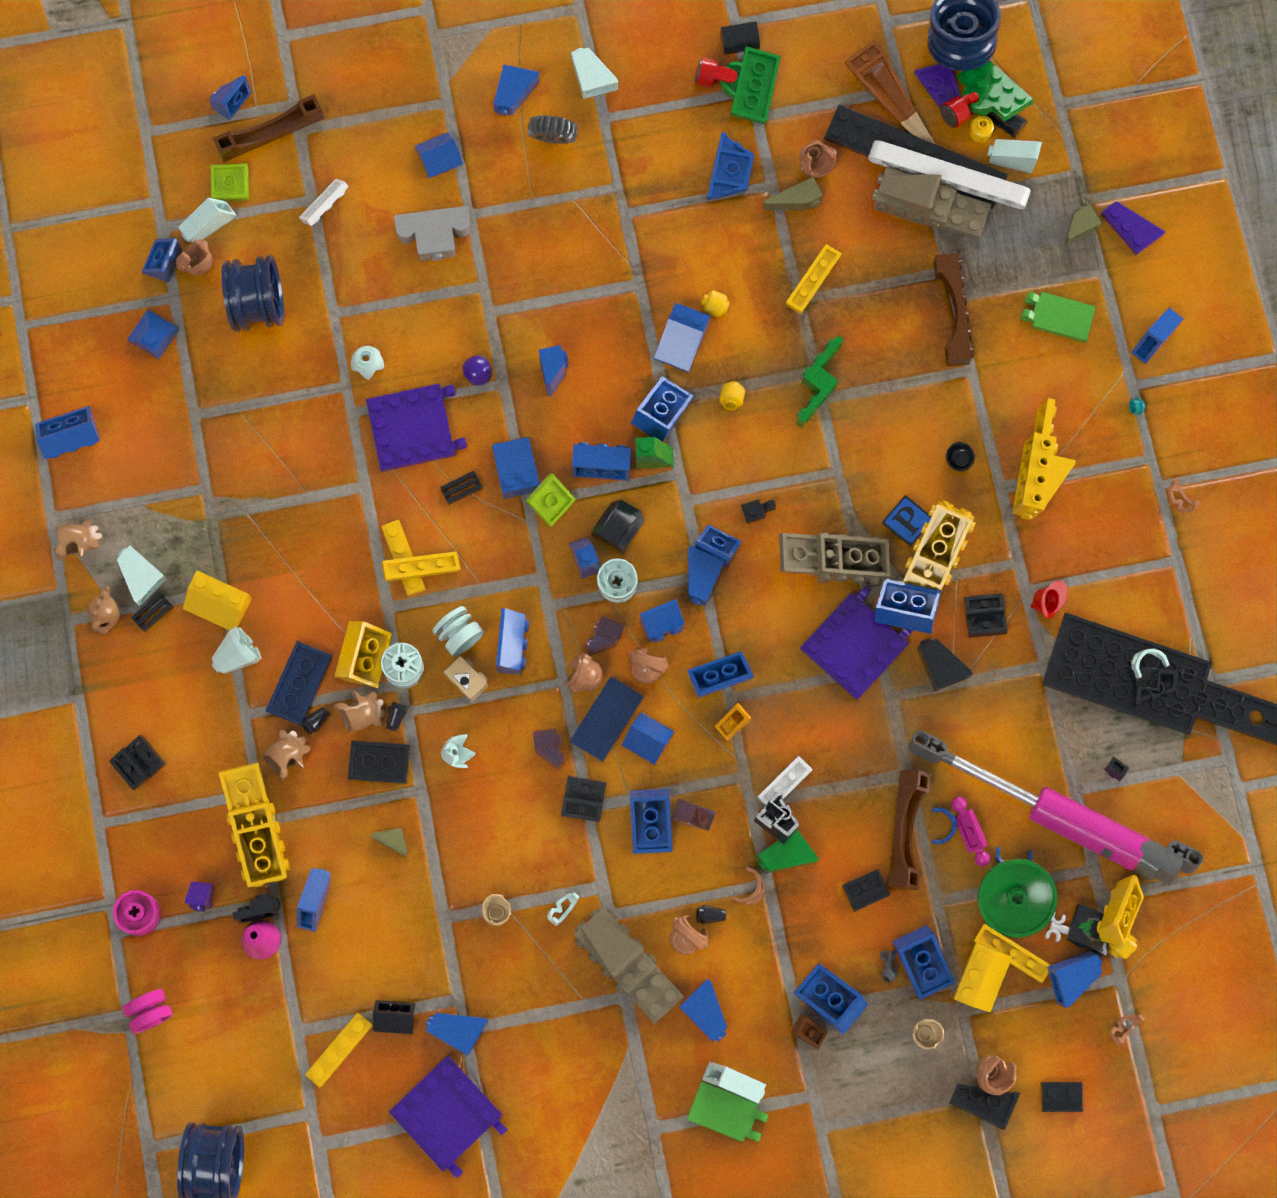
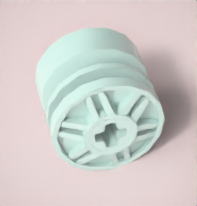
[597,558,638,603]
[432,606,484,657]
[381,643,424,689]

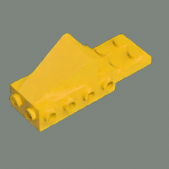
[1012,398,1076,520]
[903,500,976,590]
[219,762,290,887]

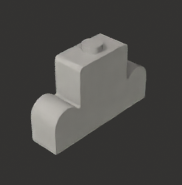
[394,206,471,261]

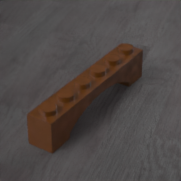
[213,94,324,163]
[933,253,974,367]
[888,770,931,890]

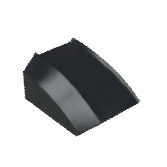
[591,500,644,554]

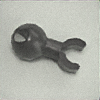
[880,951,897,982]

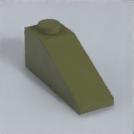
[763,177,823,211]

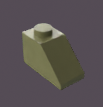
[1065,204,1102,246]

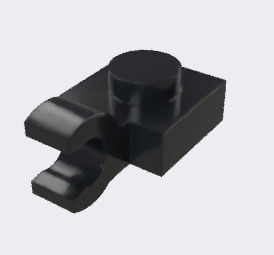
[741,499,776,524]

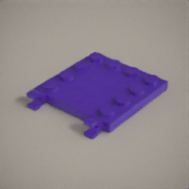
[366,383,467,472]
[800,586,913,700]
[389,1056,508,1178]

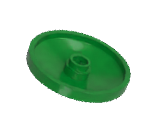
[977,858,1058,938]

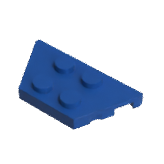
[707,132,754,200]

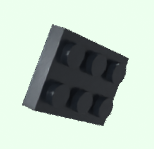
[348,740,410,784]

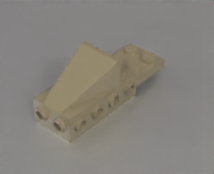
[872,167,991,240]
[779,533,890,584]
[574,908,684,1024]

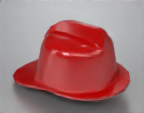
[1030,580,1068,619]

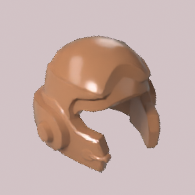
[800,140,837,179]
[175,239,213,276]
[629,648,669,685]
[564,653,603,693]
[669,915,709,955]
[976,1055,1017,1095]

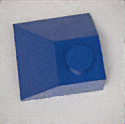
[209,75,252,120]
[127,310,179,359]

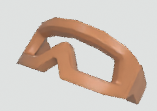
[1168,477,1200,513]
[731,867,765,905]
[1109,1014,1145,1046]

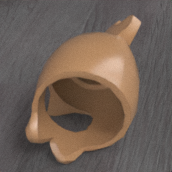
[54,520,103,559]
[87,586,120,634]
[333,691,385,732]
[263,730,310,782]

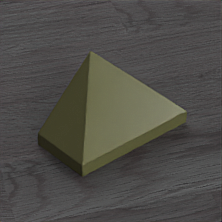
[371,828,408,858]

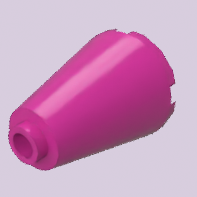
[241,919,281,959]

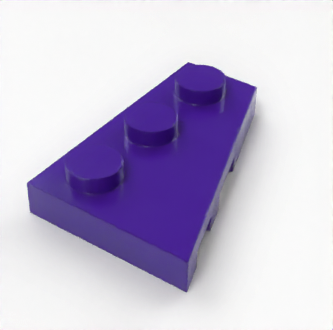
[1101,201,1166,255]

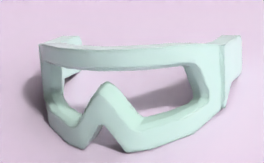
[1131,649,1170,678]
[547,892,579,926]

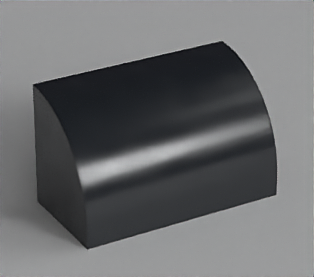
[720,21,760,55]
[986,111,1028,139]
[373,1000,415,1034]

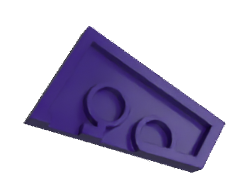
[914,64,961,109]

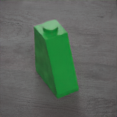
[635,437,674,469]
[757,830,819,873]

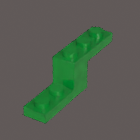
[796,335,844,428]

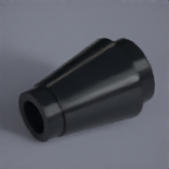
[386,702,407,732]
[301,707,330,735]
[696,905,726,925]

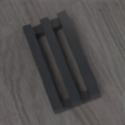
[440,471,483,505]
[131,592,173,632]

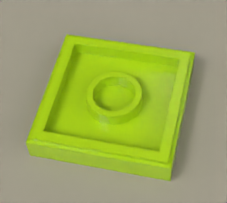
[210,163,249,201]
[525,473,576,527]

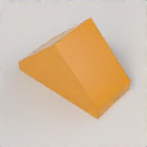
[714,703,751,741]

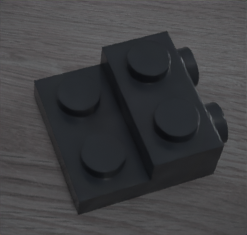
[233,894,281,924]

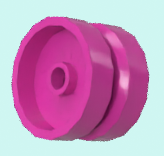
[113,890,161,936]
[121,989,173,1034]

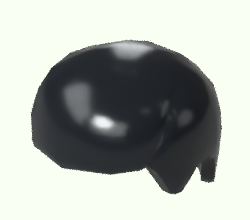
[945,442,975,472]

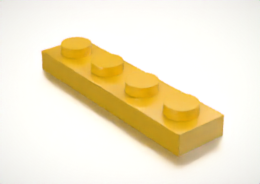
[786,244,842,314]
[381,520,426,597]
[381,551,461,581]
[973,924,1050,983]
[305,1012,373,1088]

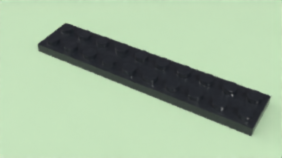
[824,105,1008,209]

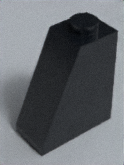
[917,638,973,691]

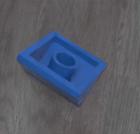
[415,132,463,179]
[142,238,182,282]
[695,525,742,567]
[621,712,674,765]

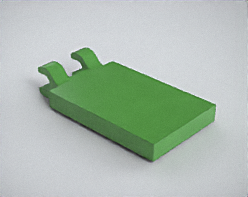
[1020,292,1095,343]
[687,1081,769,1142]

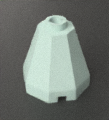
[212,627,262,674]

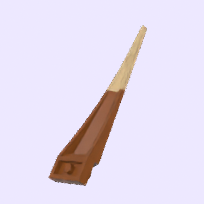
[845,40,935,144]

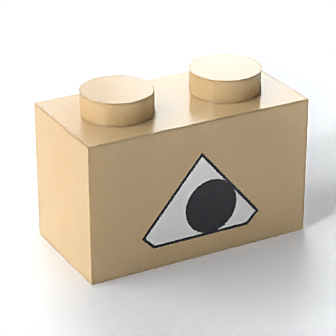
[444,656,488,703]

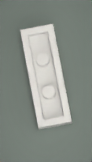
[299,179,349,226]
[757,756,813,806]

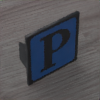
[881,495,932,547]

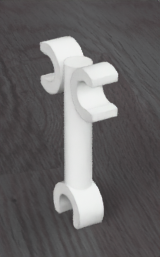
[1045,913,1070,942]

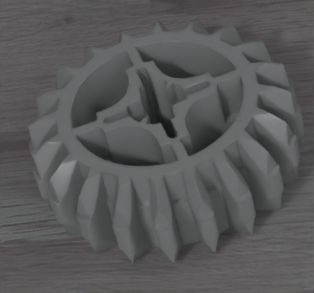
[528,115,578,144]

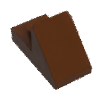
[791,1014,828,1049]

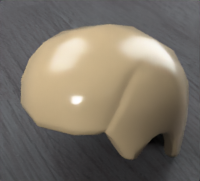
[481,894,511,926]
[912,1019,944,1049]

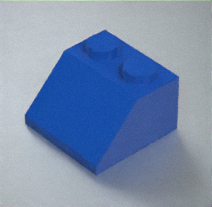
[539,345,568,396]
[640,599,684,643]

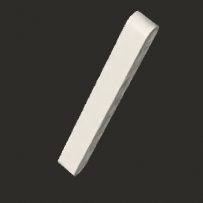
[868,140,1031,209]

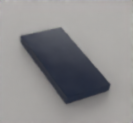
[266,641,333,727]
[570,677,644,762]

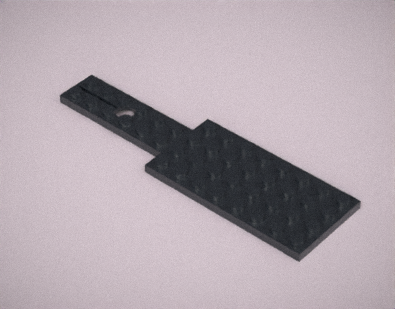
[1041,612,1277,746]

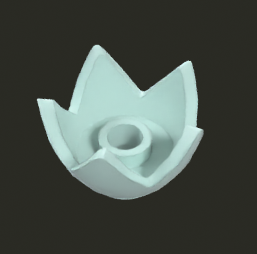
[351,346,384,380]
[441,734,476,768]

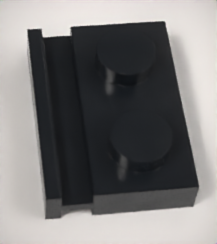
[842,870,890,912]
[1041,1082,1083,1112]

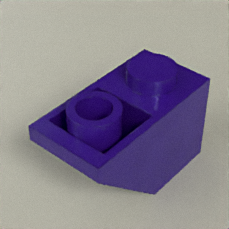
[185,882,214,912]

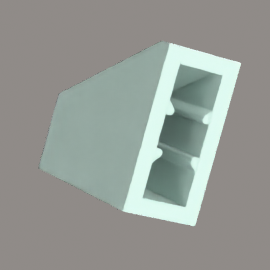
[571,48,618,99]
[987,139,1042,174]
[178,197,237,242]
[117,546,167,607]
[702,1061,766,1104]

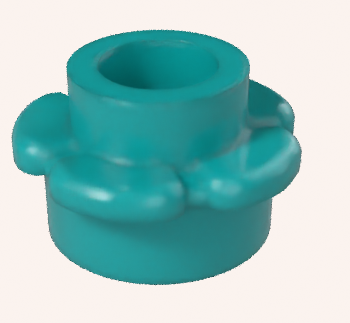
[1129,397,1145,415]

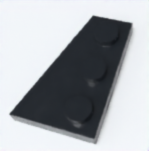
[949,1084,1020,1130]

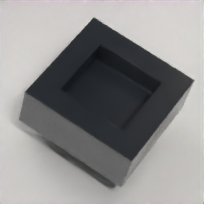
[1104,756,1129,782]

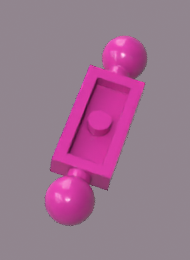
[951,796,990,867]

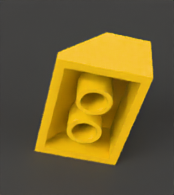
[183,571,252,631]
[334,621,392,688]
[1097,875,1144,946]
[953,941,1012,1012]

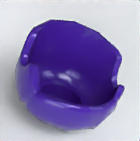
[462,355,492,386]

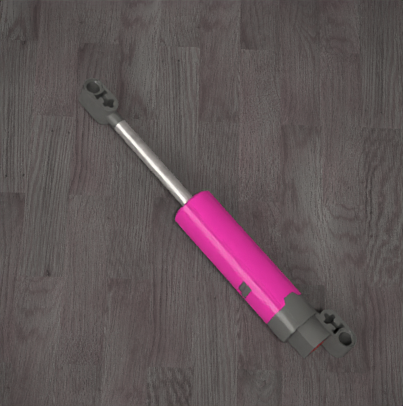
[908,731,1203,885]

